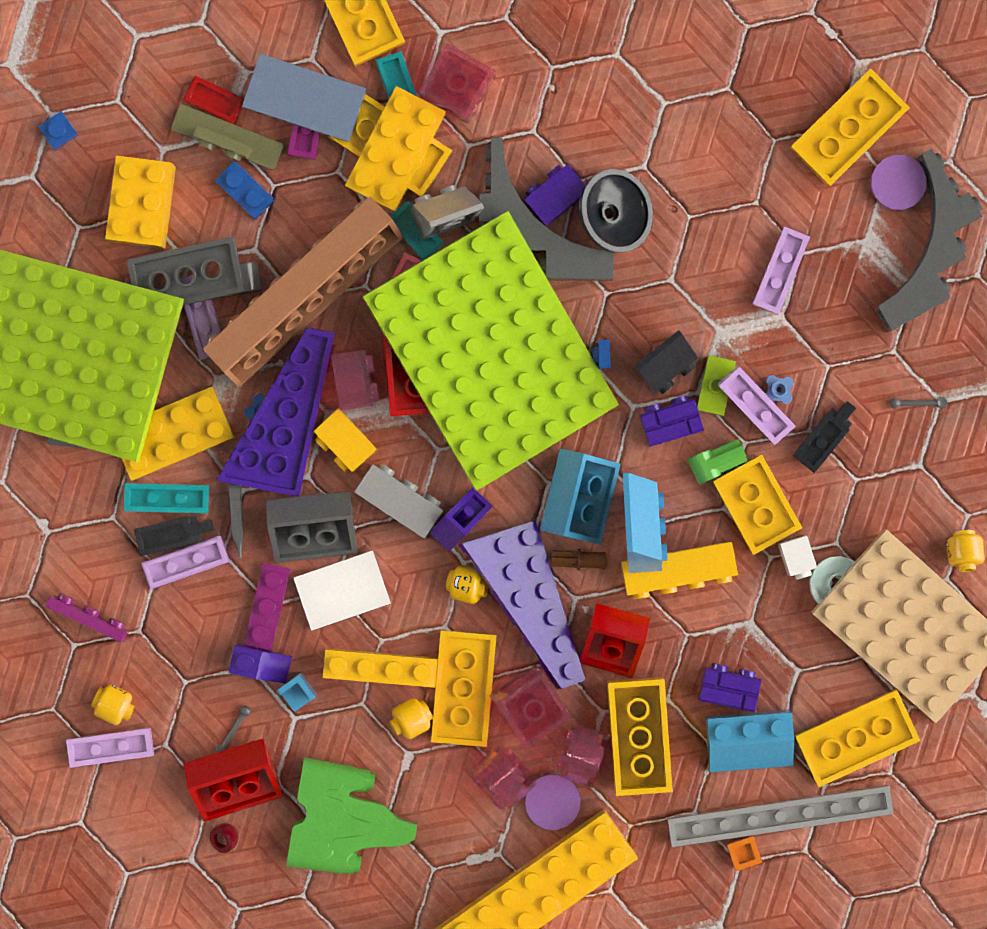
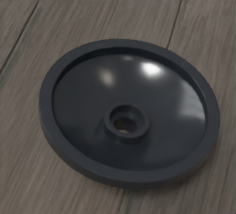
[579,169,653,253]

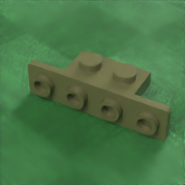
[171,104,284,170]

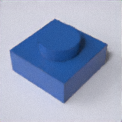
[38,111,78,151]
[592,340,611,370]

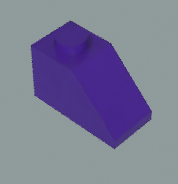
[429,488,493,552]
[228,644,292,684]

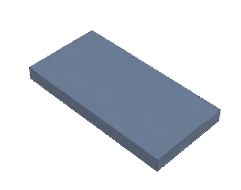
[242,54,366,143]

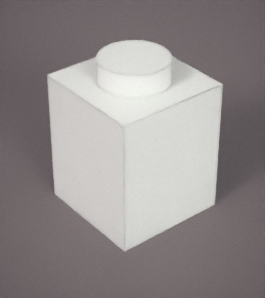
[778,535,817,580]

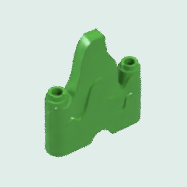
[286,757,417,875]

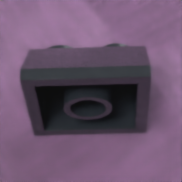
[632,330,698,394]

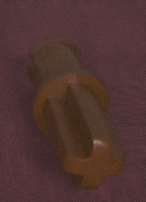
[550,549,606,571]

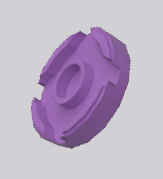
[870,155,927,211]
[525,773,581,830]

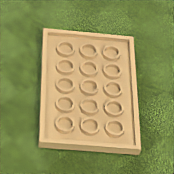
[811,529,987,723]

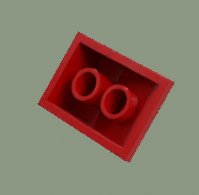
[381,331,429,417]

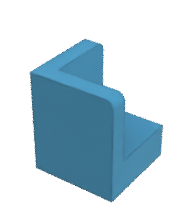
[277,672,317,712]

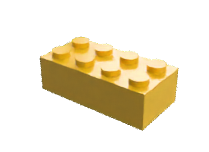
[607,677,673,796]

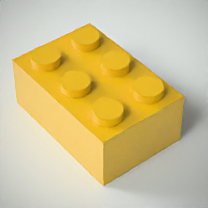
[105,156,176,249]

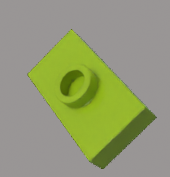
[697,355,736,416]

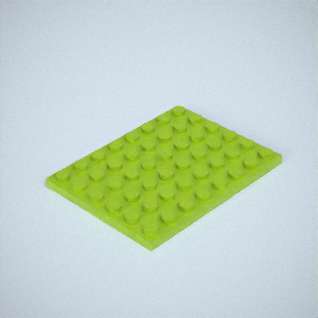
[362,211,619,491]
[0,250,184,462]

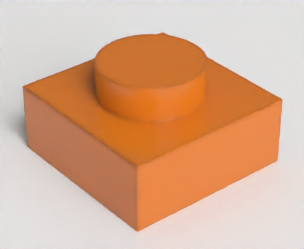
[726,835,762,871]

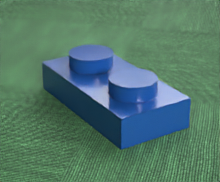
[215,161,275,220]

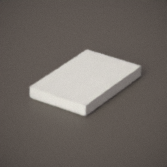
[294,551,391,631]

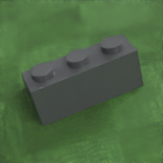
[266,491,358,563]

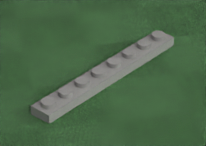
[667,785,894,847]

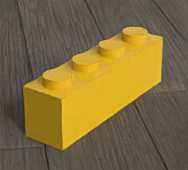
[620,541,738,599]
[323,648,438,688]

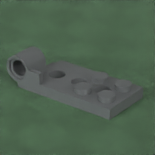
[127,236,262,306]

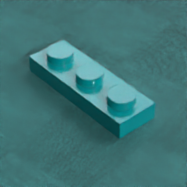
[124,483,210,513]

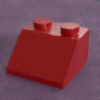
[580,603,650,678]

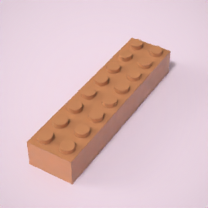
[203,196,404,388]

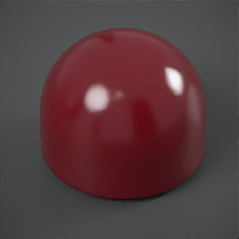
[210,823,239,853]

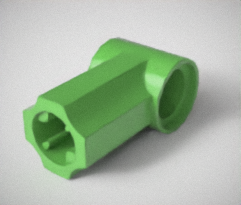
[687,439,748,485]

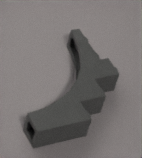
[477,138,614,281]
[874,149,982,332]

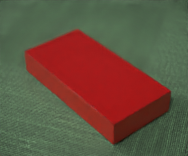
[183,75,244,124]

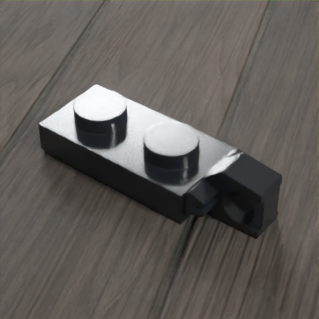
[792,401,856,473]
[134,516,215,556]

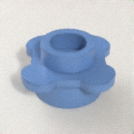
[765,375,794,404]

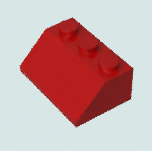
[183,738,283,822]

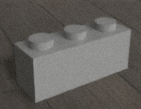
[355,463,444,539]

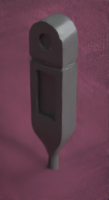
[229,483,244,558]

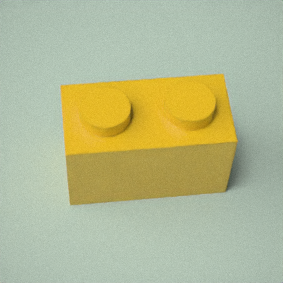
[314,408,378,472]

